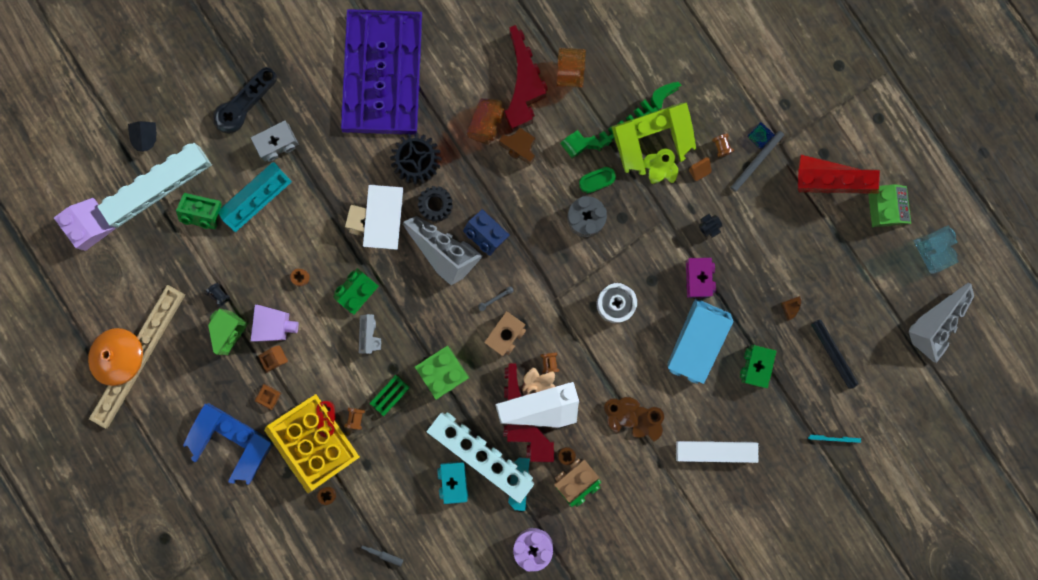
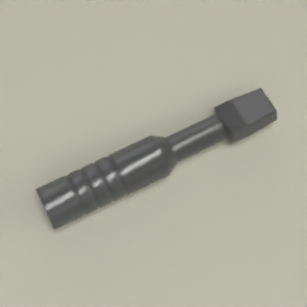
[361,545,404,567]

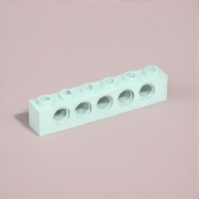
[427,412,534,503]

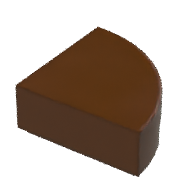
[781,296,801,321]

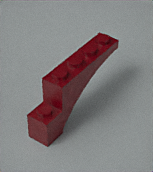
[504,25,548,132]
[503,363,554,462]

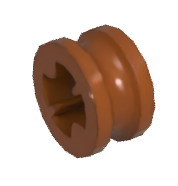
[290,268,310,286]

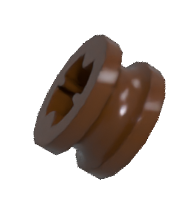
[558,447,576,465]
[317,487,336,505]

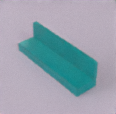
[218,162,292,232]

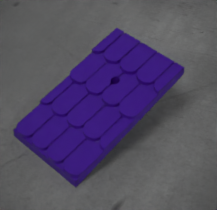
[341,9,422,135]

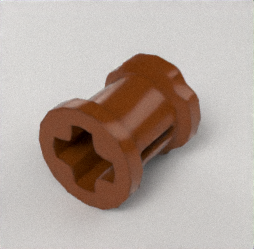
[712,133,734,158]
[540,353,559,374]
[344,407,365,430]

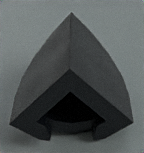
[128,121,157,152]

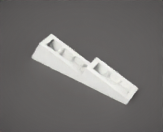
[676,441,758,463]

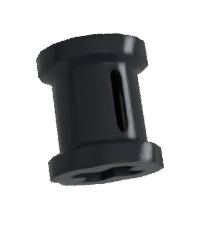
[205,283,230,308]

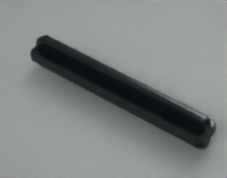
[811,319,859,389]

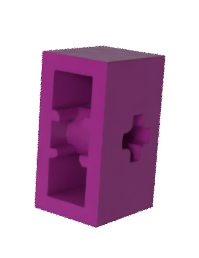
[686,258,716,298]

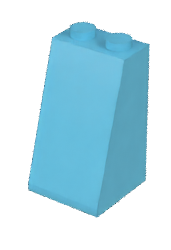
[667,298,734,384]

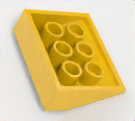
[264,394,360,494]

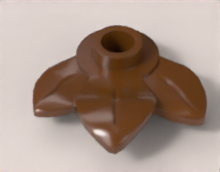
[604,397,640,433]
[632,407,664,442]

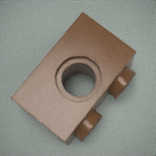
[484,311,526,356]

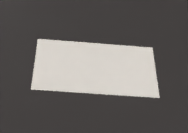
[363,185,403,249]

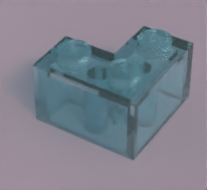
[913,225,959,274]

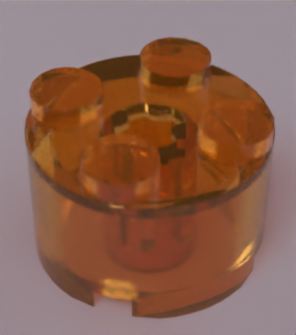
[557,48,586,88]

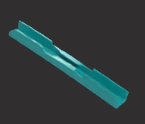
[808,435,861,443]

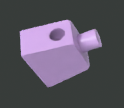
[251,305,299,342]

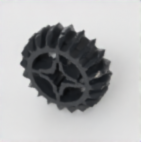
[390,133,442,185]

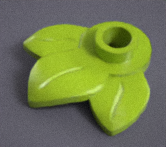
[643,148,678,184]

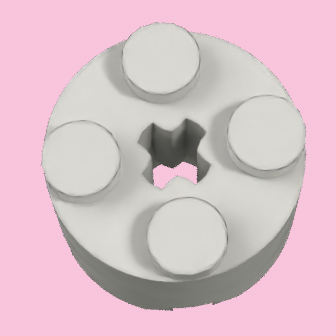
[597,283,637,323]

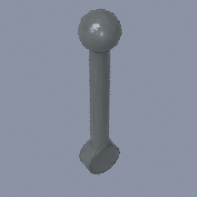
[478,287,514,311]

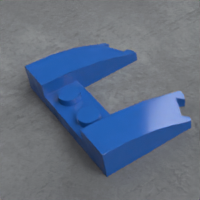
[183,403,273,484]

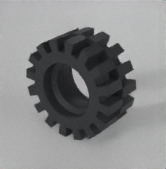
[418,186,453,222]

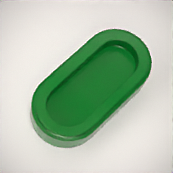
[579,167,616,194]

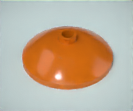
[88,328,143,386]

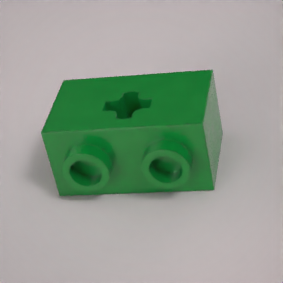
[740,345,777,388]

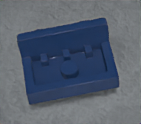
[463,209,510,256]

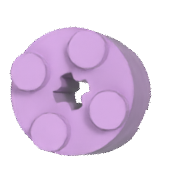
[513,528,553,571]

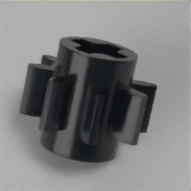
[699,214,723,238]

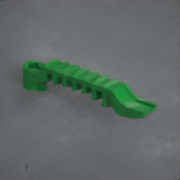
[560,82,681,159]

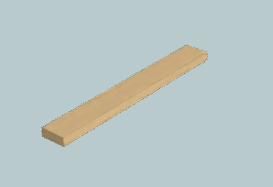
[89,285,185,429]

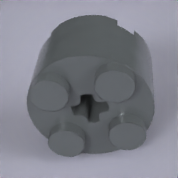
[567,196,607,237]

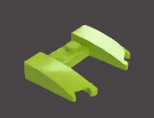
[612,102,696,175]

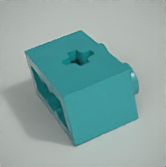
[437,461,468,504]

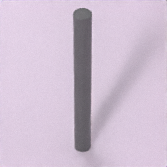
[730,131,784,192]

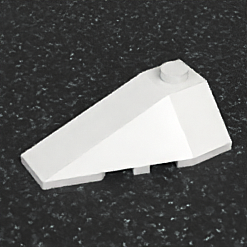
[495,382,579,428]

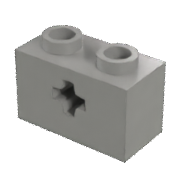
[251,121,299,161]

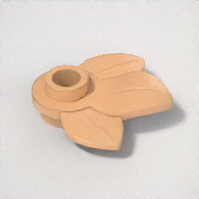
[522,368,555,396]

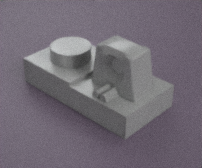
[359,315,381,354]

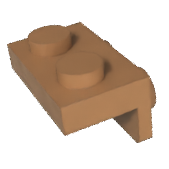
[554,458,599,503]

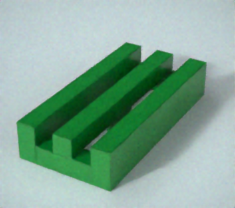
[369,375,410,417]

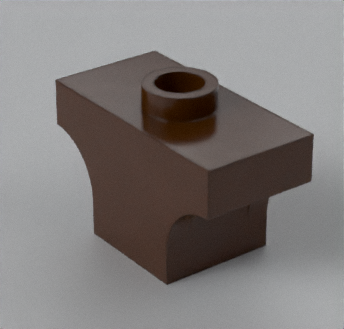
[499,127,535,165]

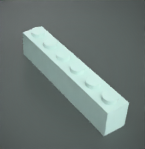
[97,143,212,228]

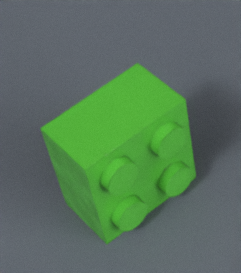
[415,346,469,400]

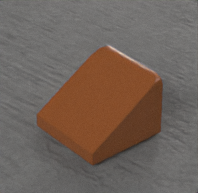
[689,157,711,181]
[259,345,288,373]

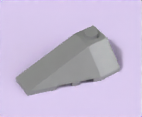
[403,216,482,285]
[909,283,974,363]

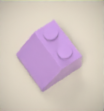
[54,198,116,251]

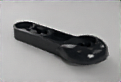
[213,67,277,134]

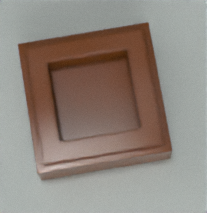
[255,384,282,410]

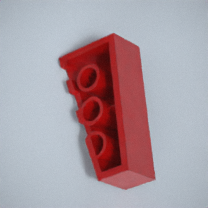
[798,155,880,194]

